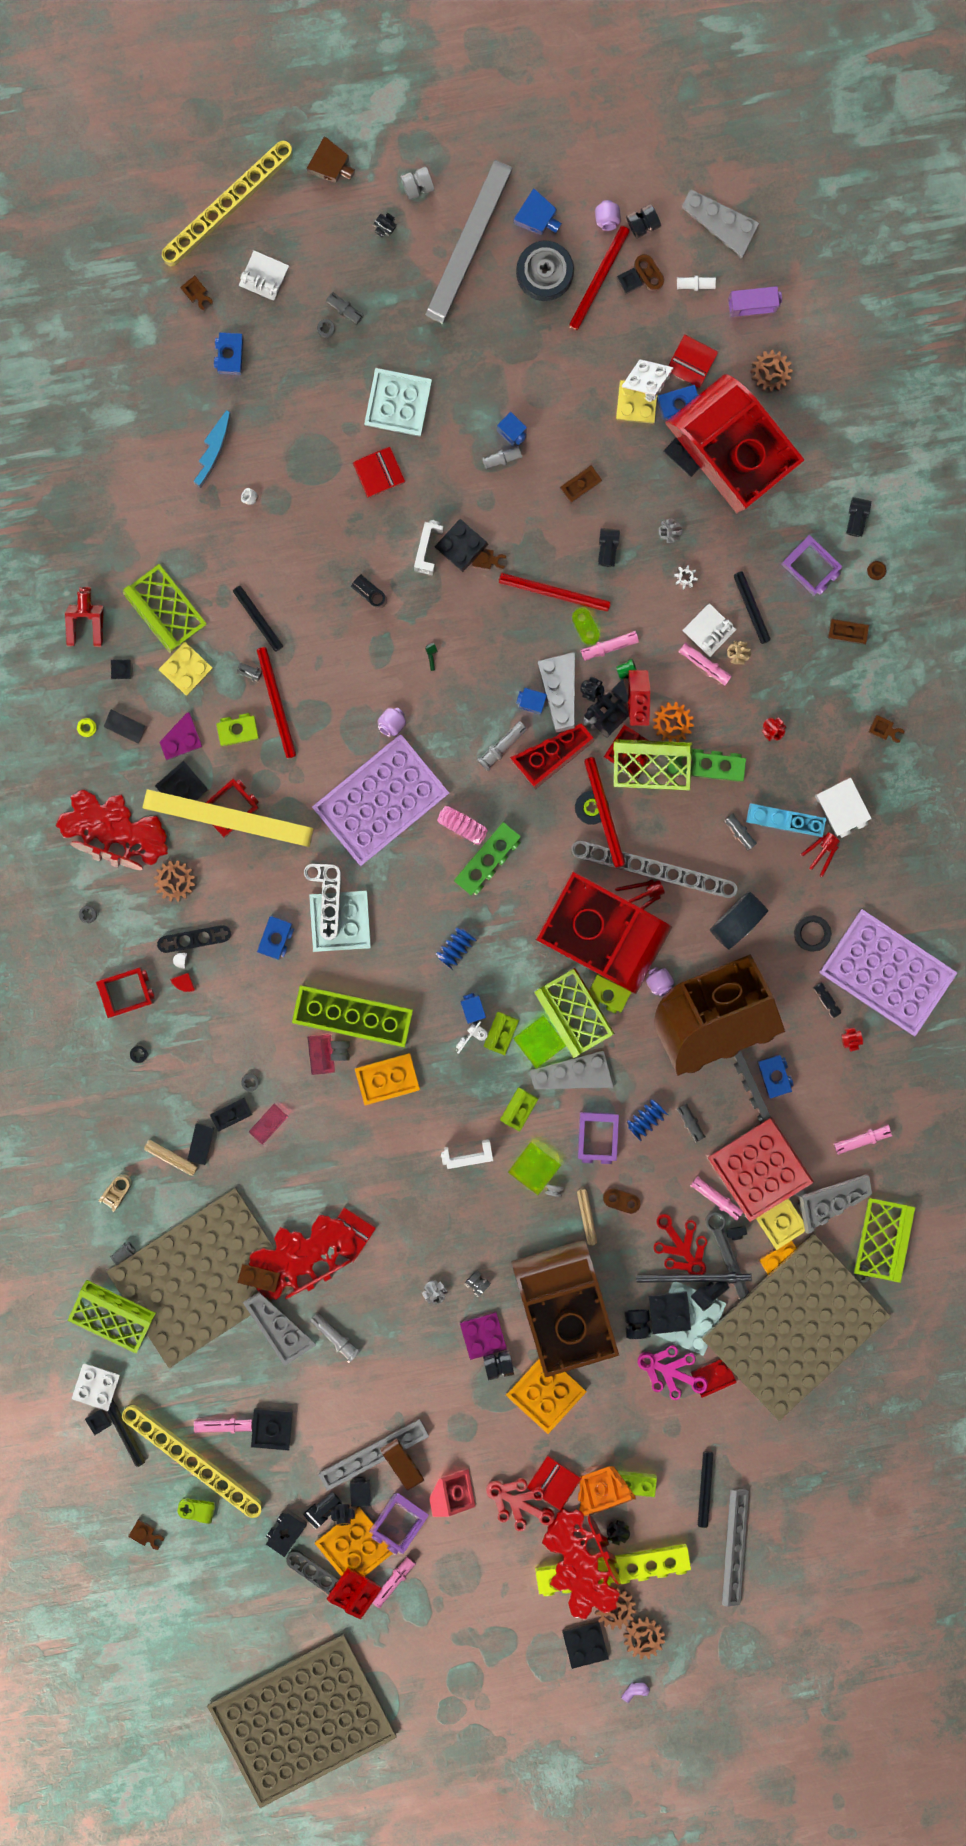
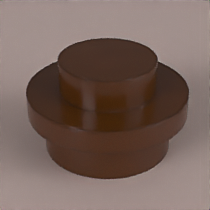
[867,561,886,580]

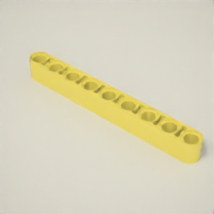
[162,141,293,266]
[142,789,314,847]
[122,1404,262,1518]

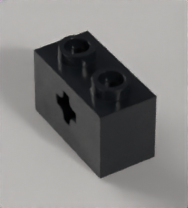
[265,1509,307,1557]

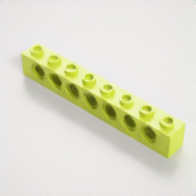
[535,1544,691,1596]

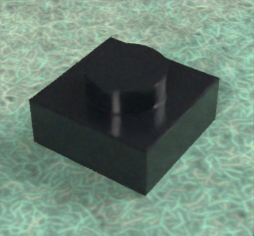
[617,268,643,295]
[111,659,131,679]
[726,1226,747,1240]
[85,1409,112,1436]

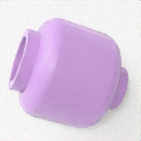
[595,200,621,231]
[378,708,406,737]
[646,967,675,997]

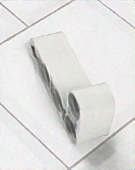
[304,864,341,940]

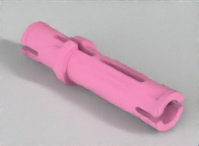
[581,631,639,661]
[679,642,732,686]
[834,1125,892,1155]
[690,1176,743,1221]
[194,1418,253,1434]
[372,1556,416,1608]

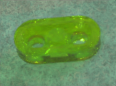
[572,608,600,645]

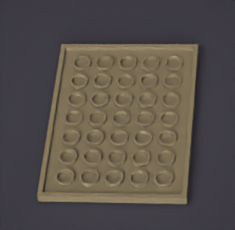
[107,1188,298,1368]
[701,1233,891,1421]
[207,1634,397,1808]

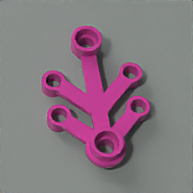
[638,1345,708,1400]

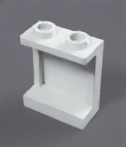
[414,520,444,575]
[815,778,871,838]
[441,1140,493,1169]

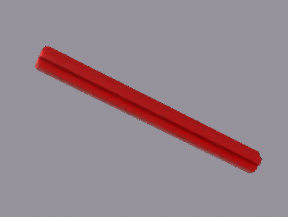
[569,226,630,330]
[499,573,611,612]
[257,647,296,759]
[584,757,625,868]

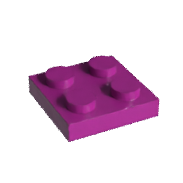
[460,1312,507,1360]

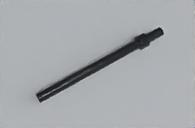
[636,1272,752,1284]

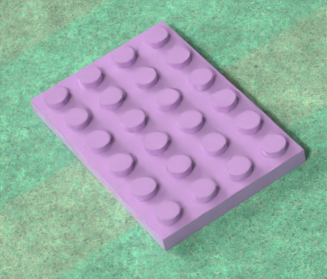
[312,734,450,866]
[819,909,957,1036]

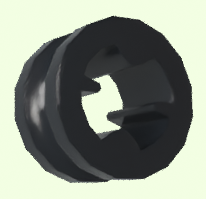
[130,1046,148,1063]

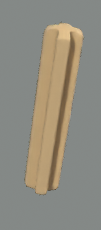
[144,1140,197,1176]
[577,1189,598,1246]

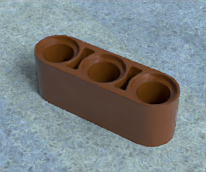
[380,1438,424,1491]

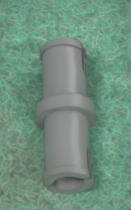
[482,446,522,469]

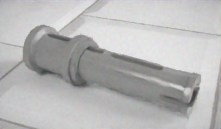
[477,721,528,771]
[310,1312,361,1363]

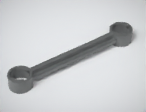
[705,1212,749,1301]

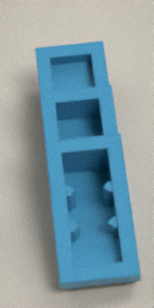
[194,410,231,488]

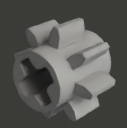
[659,518,682,543]
[422,1281,448,1305]

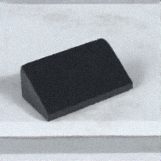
[611,679,628,705]
[104,709,147,743]
[187,1123,215,1165]

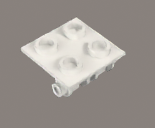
[239,251,289,301]
[622,359,673,402]
[682,603,736,657]
[456,1021,487,1054]
[72,1363,120,1411]

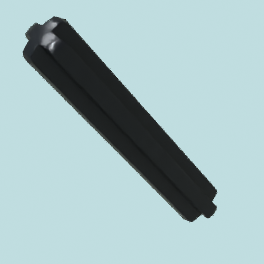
[734,571,771,644]
[233,586,283,652]
[107,1398,145,1467]
[697,1451,714,1528]

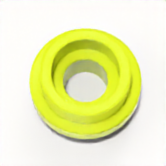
[77,718,96,737]

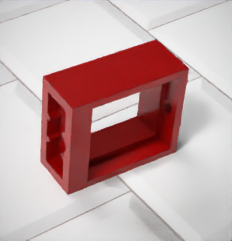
[628,670,650,726]
[205,779,259,838]
[96,967,155,1018]

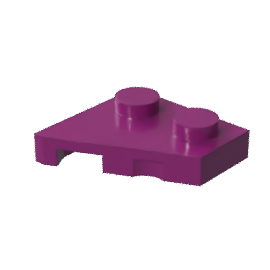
[159,712,202,760]

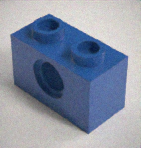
[214,332,243,375]
[657,385,698,420]
[497,411,527,446]
[516,688,547,715]
[257,916,294,960]
[460,993,486,1024]
[757,1054,794,1098]

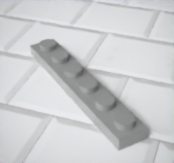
[318,1419,429,1491]
[722,1489,749,1607]

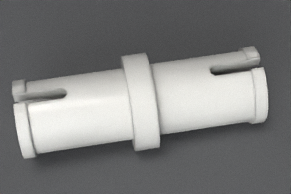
[677,275,716,291]

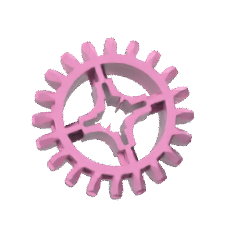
[437,806,488,845]

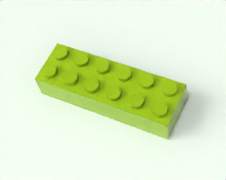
[292,985,413,1048]

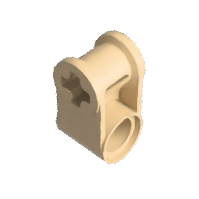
[98,1174,132,1212]

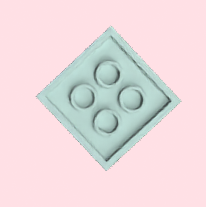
[364,368,432,437]
[309,891,371,952]
[651,1282,727,1356]

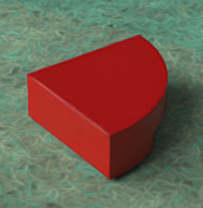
[170,973,195,992]

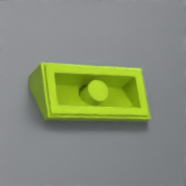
[484,1012,519,1055]
[500,1087,539,1132]

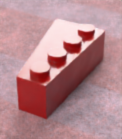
[510,723,594,790]

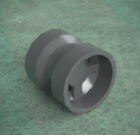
[331,1041,350,1061]
[464,1270,491,1297]

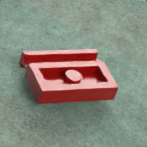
[690,1359,737,1398]

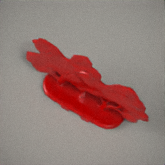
[56,790,168,870]
[249,1215,356,1300]
[542,1508,621,1620]

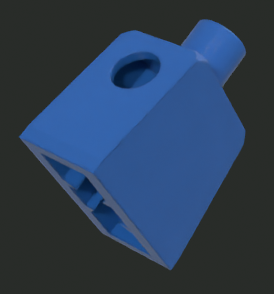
[513,188,562,235]

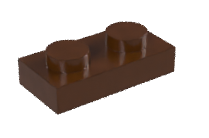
[560,465,602,503]
[828,619,869,645]
[237,1264,280,1292]

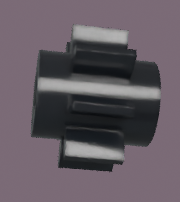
[373,212,397,238]
[580,677,604,702]
[331,1504,355,1526]
[607,1520,630,1545]

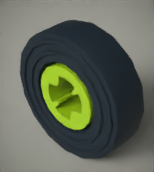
[575,791,609,825]

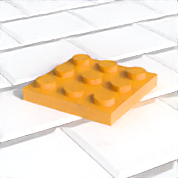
[506,1358,587,1434]
[315,1506,393,1576]

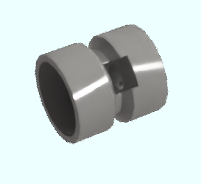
[401,167,435,200]

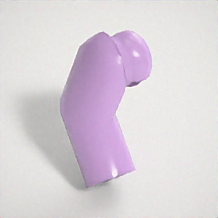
[621,1683,650,1703]

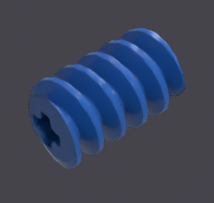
[436,928,477,970]
[627,1099,669,1141]

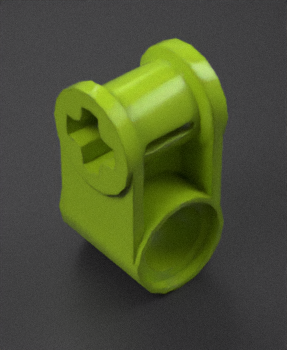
[177,1498,215,1524]

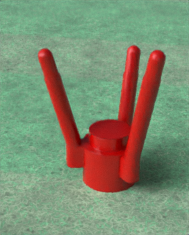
[801,832,840,877]
[615,879,665,910]

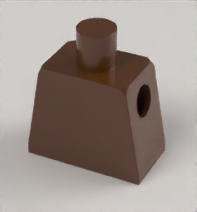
[307,136,355,183]

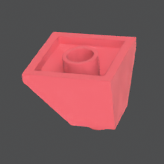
[429,1469,475,1517]

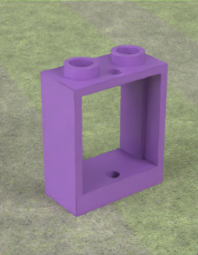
[728,286,782,317]
[781,535,842,596]
[577,1112,619,1164]
[369,1493,429,1555]

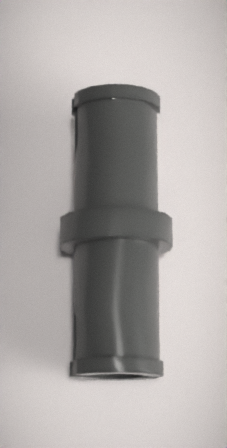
[326,292,364,325]
[724,813,757,851]
[676,1104,706,1143]

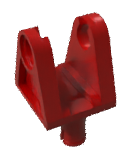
[65,587,104,647]

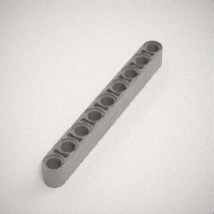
[425,160,513,323]
[571,841,738,898]

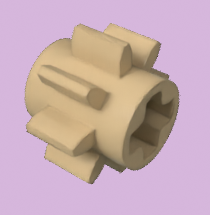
[727,641,751,665]

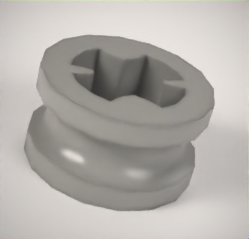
[545,1184,564,1197]

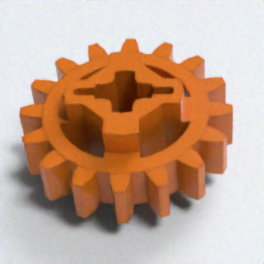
[652,702,694,742]

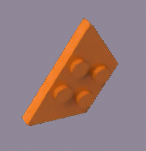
[578,1466,636,1517]

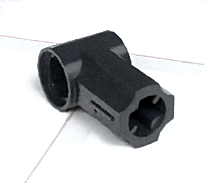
[846,497,872,537]
[598,528,620,567]
[350,574,387,609]
[691,1282,730,1311]
[303,1491,343,1529]

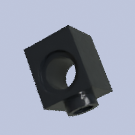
[350,1477,371,1507]

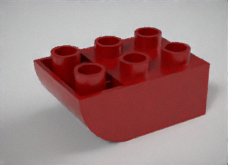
[665,374,805,513]
[535,872,672,994]

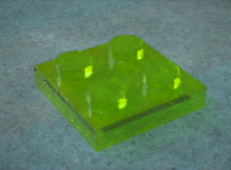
[513,1015,566,1069]
[508,1142,561,1195]

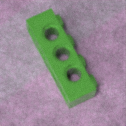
[666,749,746,782]
[454,822,521,895]

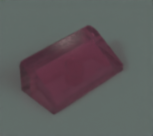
[307,1034,335,1075]
[249,1103,288,1145]

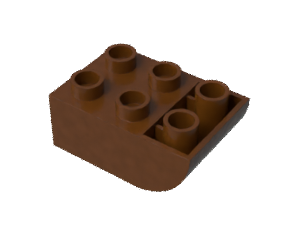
[654,954,785,1076]
[511,1239,620,1378]

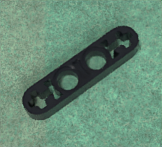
[157,925,231,953]

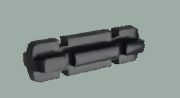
[813,983,841,1018]

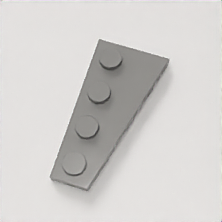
[682,189,759,259]
[538,652,575,733]
[529,1051,613,1089]
[799,1175,872,1234]
[243,1292,316,1366]

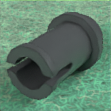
[236,662,262,682]
[110,1242,136,1266]

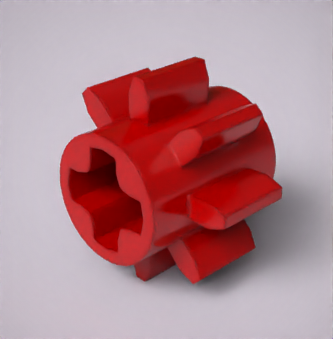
[762,717,787,741]
[841,1028,863,1052]

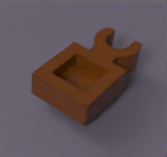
[180,275,213,312]
[472,549,506,570]
[868,715,905,743]
[128,1519,165,1550]

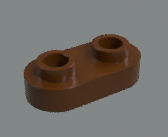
[634,254,664,291]
[603,1188,640,1214]

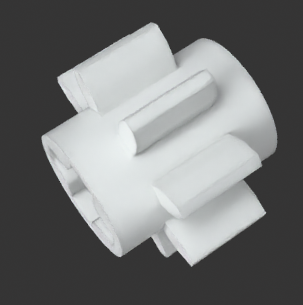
[674,565,698,590]

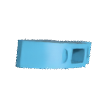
[746,804,826,837]

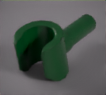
[425,643,438,671]

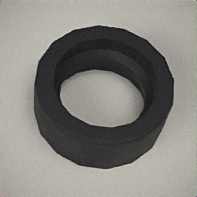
[794,915,832,952]

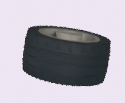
[516,240,574,301]
[710,891,768,950]

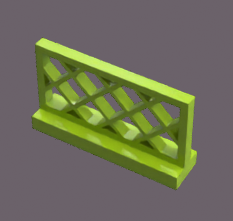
[122,564,207,653]
[614,739,693,790]
[534,968,615,1058]
[854,1198,915,1283]
[67,1280,156,1354]

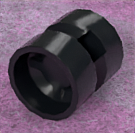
[626,204,661,239]
[625,1309,651,1339]
[483,1351,514,1381]

